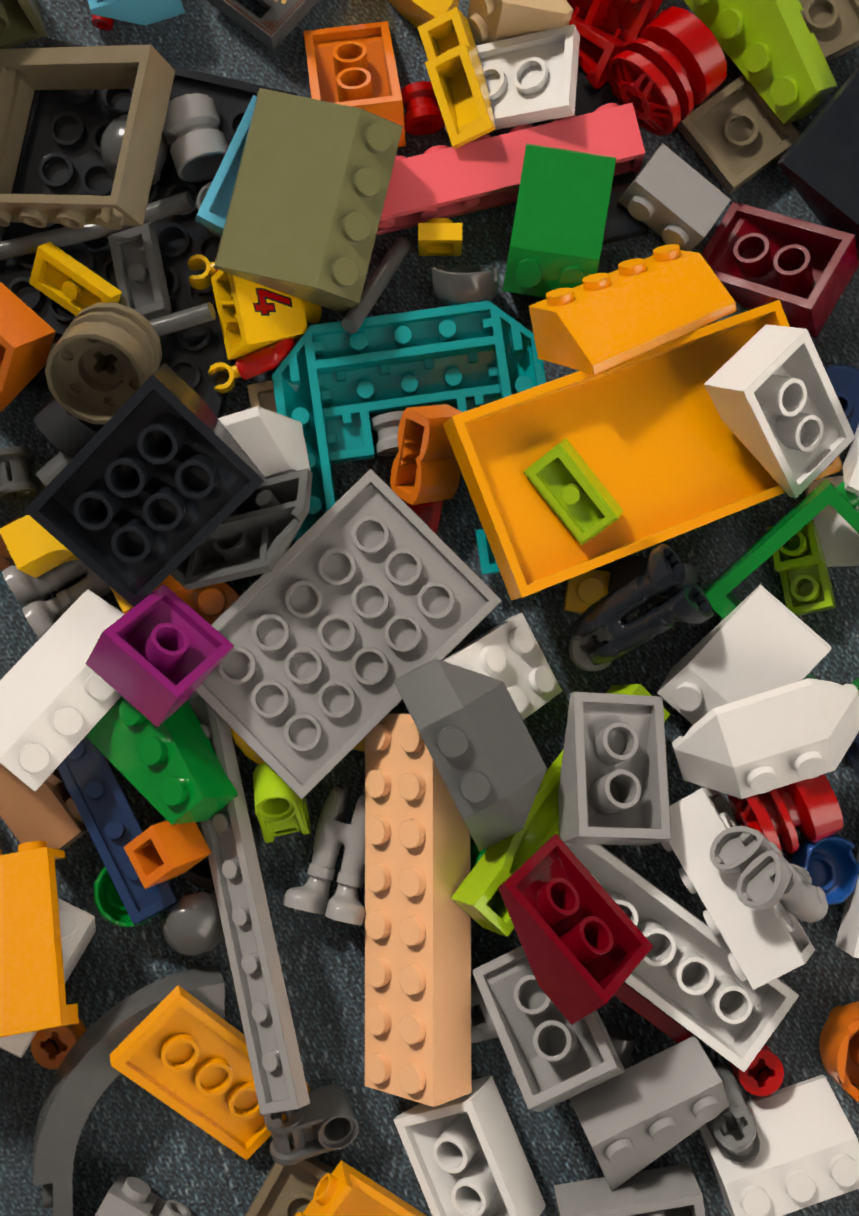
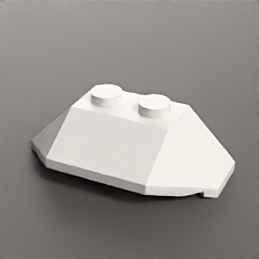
[672,678,859,799]

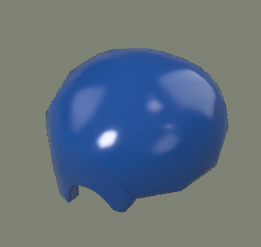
[790,834,859,906]

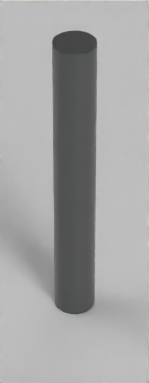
[341,237,411,334]

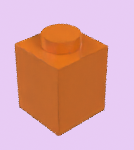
[123,820,212,889]

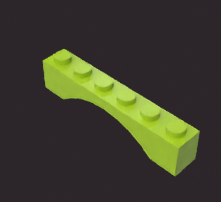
[451,684,670,937]

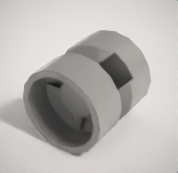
[163,93,229,182]

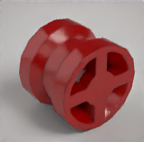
[401,81,445,135]
[729,1044,784,1097]

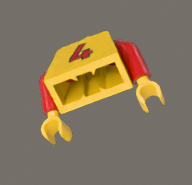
[187,254,322,393]

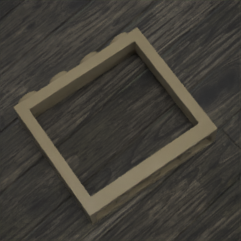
[0,44,175,230]

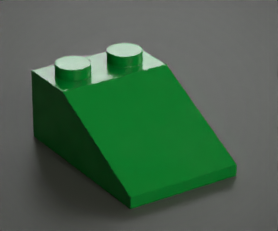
[503,143,616,298]

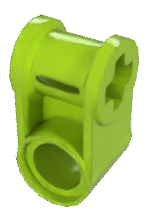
[253,762,311,843]

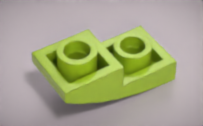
[767,519,836,616]

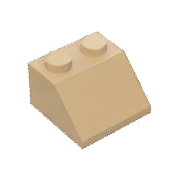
[467,0,573,44]

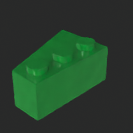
[85,697,238,825]

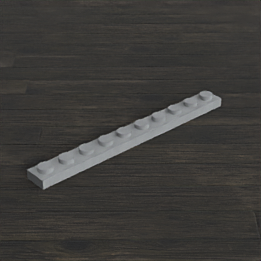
[188,691,310,1115]

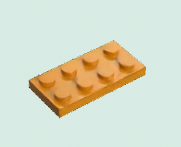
[109,985,311,1161]

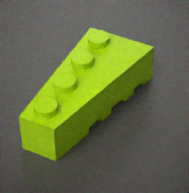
[684,0,838,125]

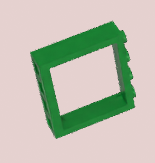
[703,478,859,692]

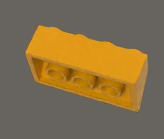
[529,244,737,375]

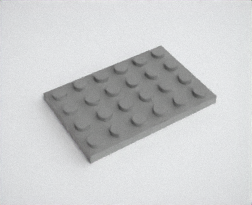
[196,469,502,799]

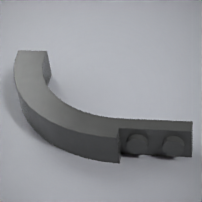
[33,964,225,1216]

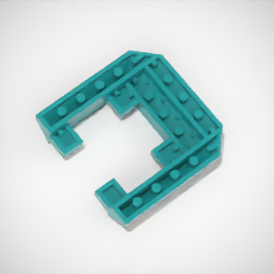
[272,300,546,576]

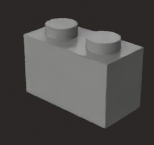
[618,143,731,251]

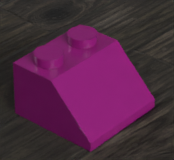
[85,584,234,728]

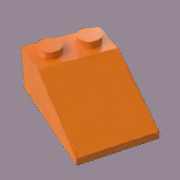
[303,21,406,147]

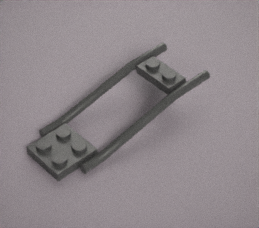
[0,191,216,364]

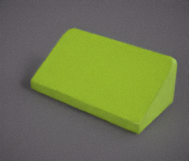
[523,438,623,546]

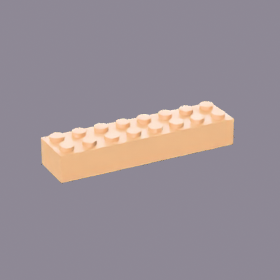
[365,713,472,1107]

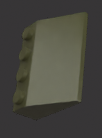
[213,88,403,313]

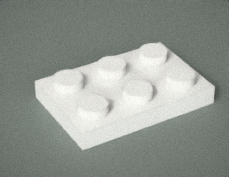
[444,24,580,133]
[442,613,562,720]

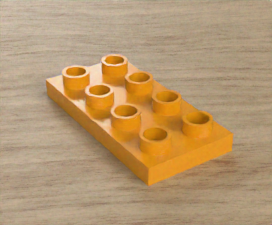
[443,300,843,601]

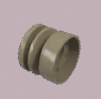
[45,303,162,424]

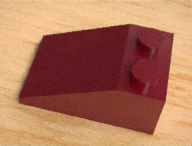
[701,201,858,338]
[498,834,654,1025]

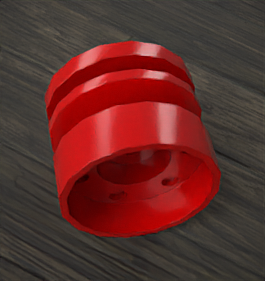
[607,6,727,136]
[727,774,844,854]

